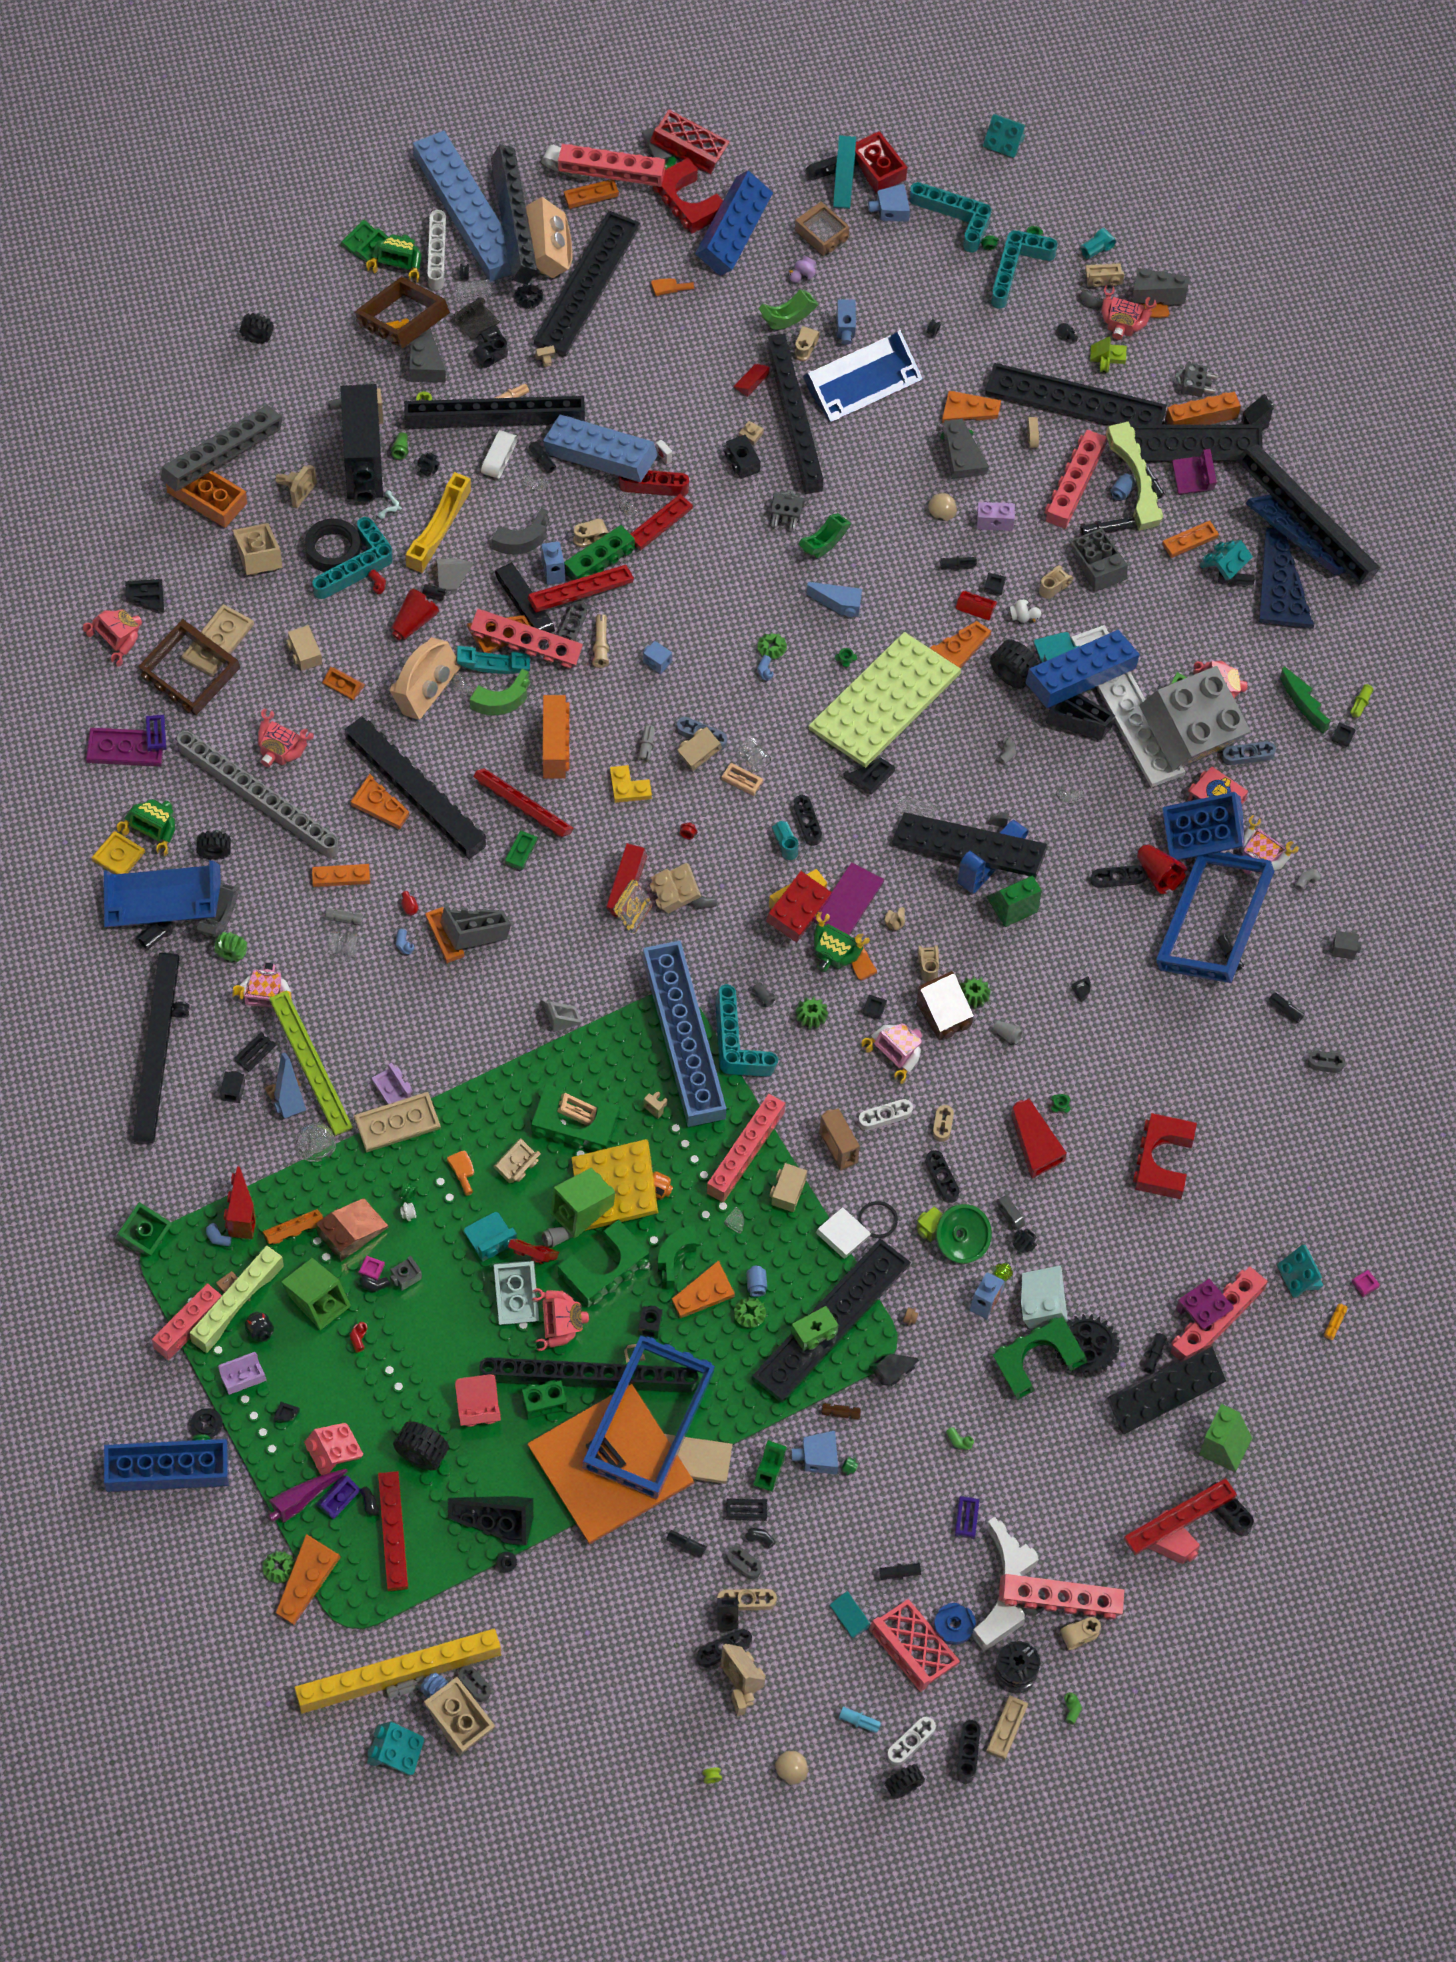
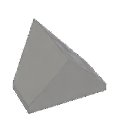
[437,558,474,592]
[542,1000,582,1032]

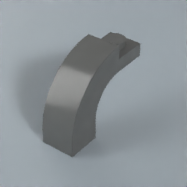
[491,508,549,555]
[197,883,240,938]

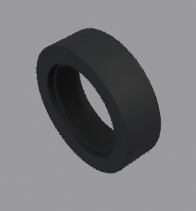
[305,518,361,572]

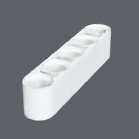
[428,210,446,290]

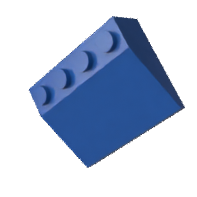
[1162,792,1244,860]

